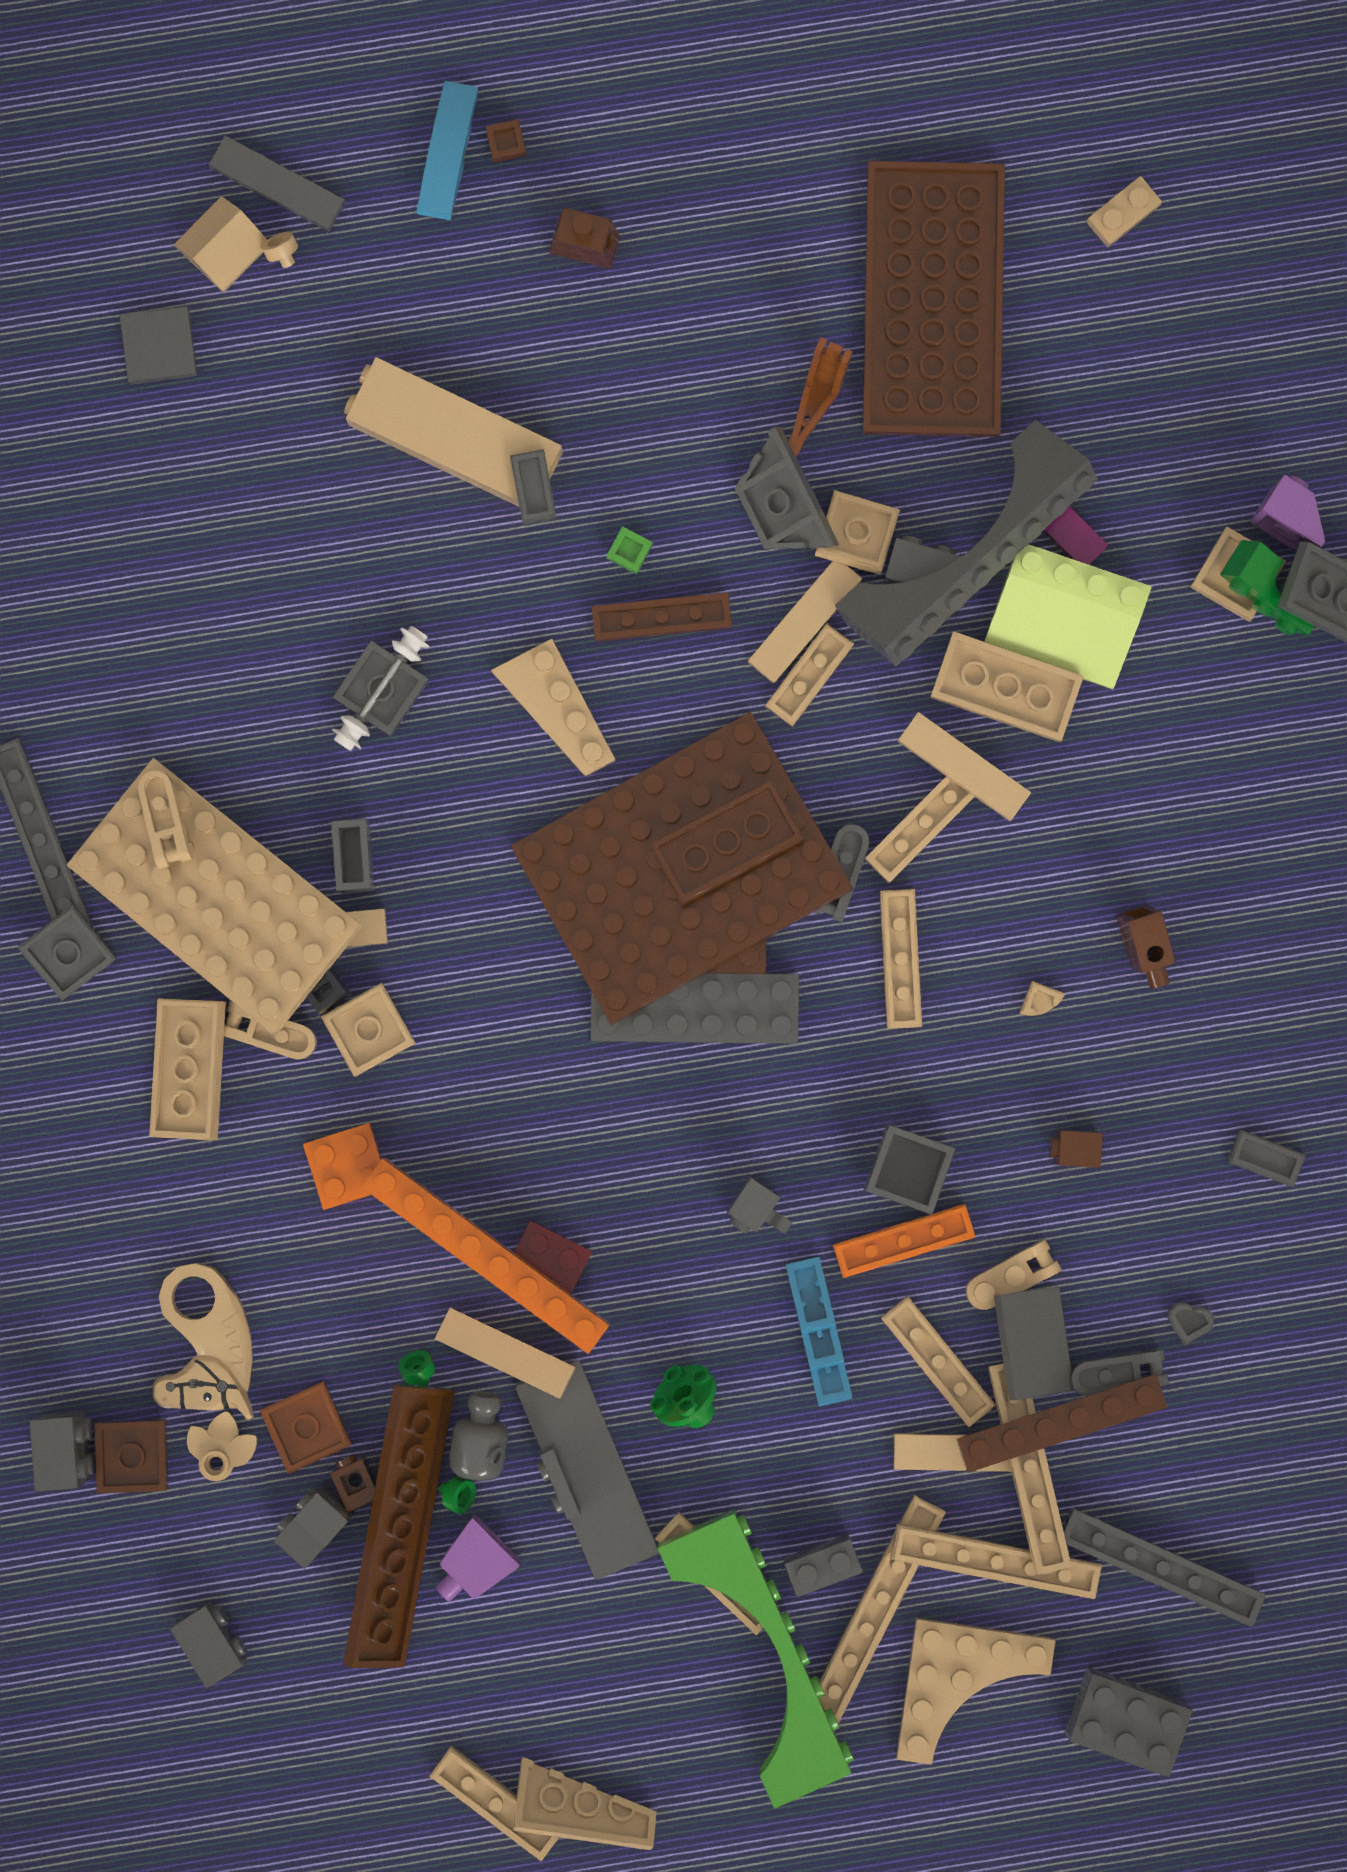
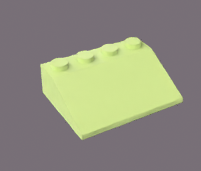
[984,544,1152,690]

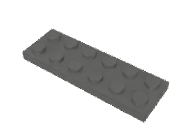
[591,973,799,1044]

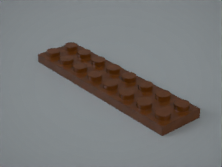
[343,1384,455,1668]

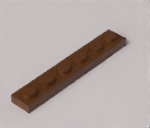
[956,1374,1168,1473]

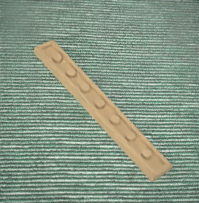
[819,1495,946,1731]

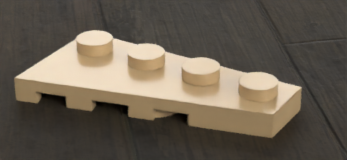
[491,639,616,777]
[513,1757,657,1850]

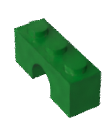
[1220,540,1314,636]

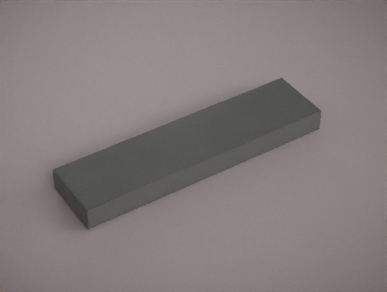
[209,136,346,232]

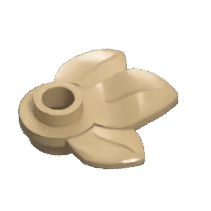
[187,1411,257,1481]

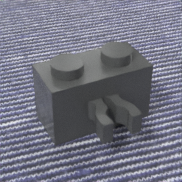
[726,1176,793,1234]

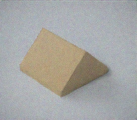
[174,196,267,293]

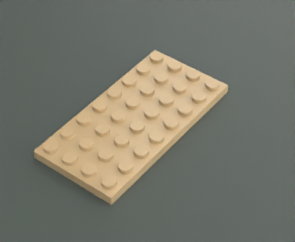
[67,758,363,1035]

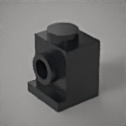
[306,969,352,1015]

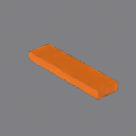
[832,1204,976,1278]

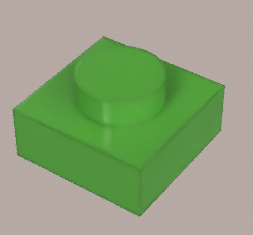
[606,526,653,575]

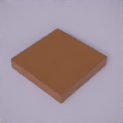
[260,1380,353,1474]

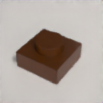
[485,119,527,163]

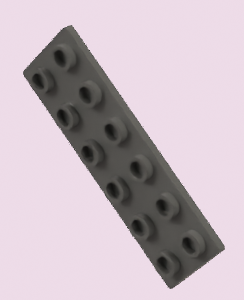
[516,1360,659,1580]

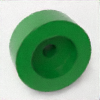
[398,1350,435,1387]
[439,1476,476,1514]

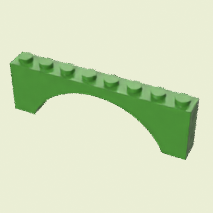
[657,1509,854,1809]

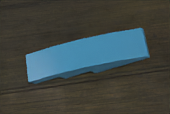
[417,81,478,220]
[786,1257,853,1407]

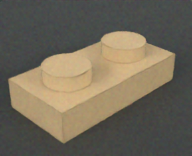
[1086,176,1162,248]

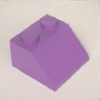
[1249,475,1325,552]

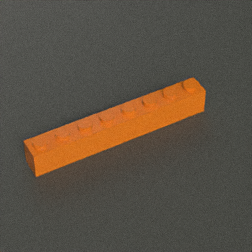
[361,1158,610,1354]

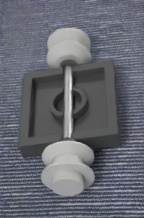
[332,626,430,751]

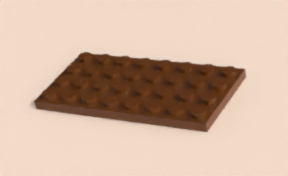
[862,161,1005,437]

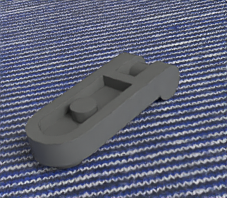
[813,824,869,922]
[1071,1349,1169,1396]

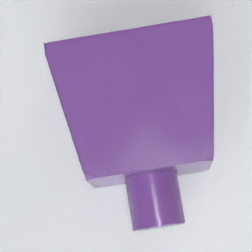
[435,1514,522,1602]

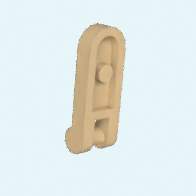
[138,770,194,869]
[224,1001,317,1059]
[965,1239,1062,1310]

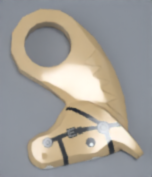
[152,1262,254,1420]

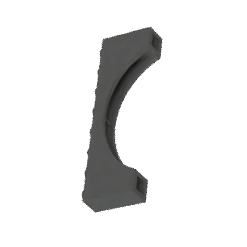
[835,420,1098,667]

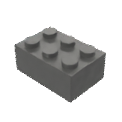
[1064,1666,1193,1778]

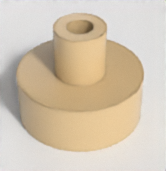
[261,232,298,268]

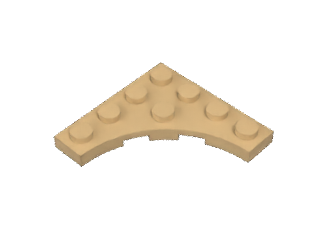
[896,1617,1055,1765]

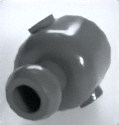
[449,1391,508,1481]

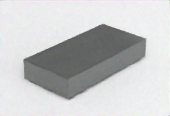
[510,449,557,525]
[1227,1130,1306,1187]

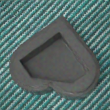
[1167,1302,1214,1346]

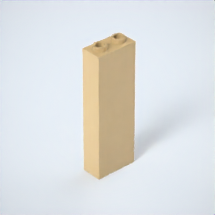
[344,357,563,507]

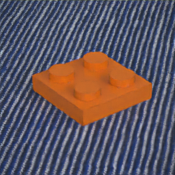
[303,1123,381,1210]

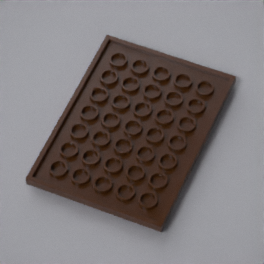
[511,712,853,1026]

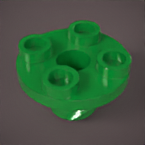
[650,1364,717,1428]

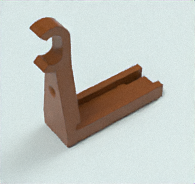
[789,337,853,458]

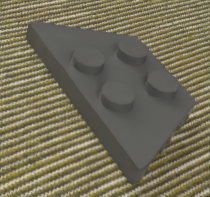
[735,426,839,549]

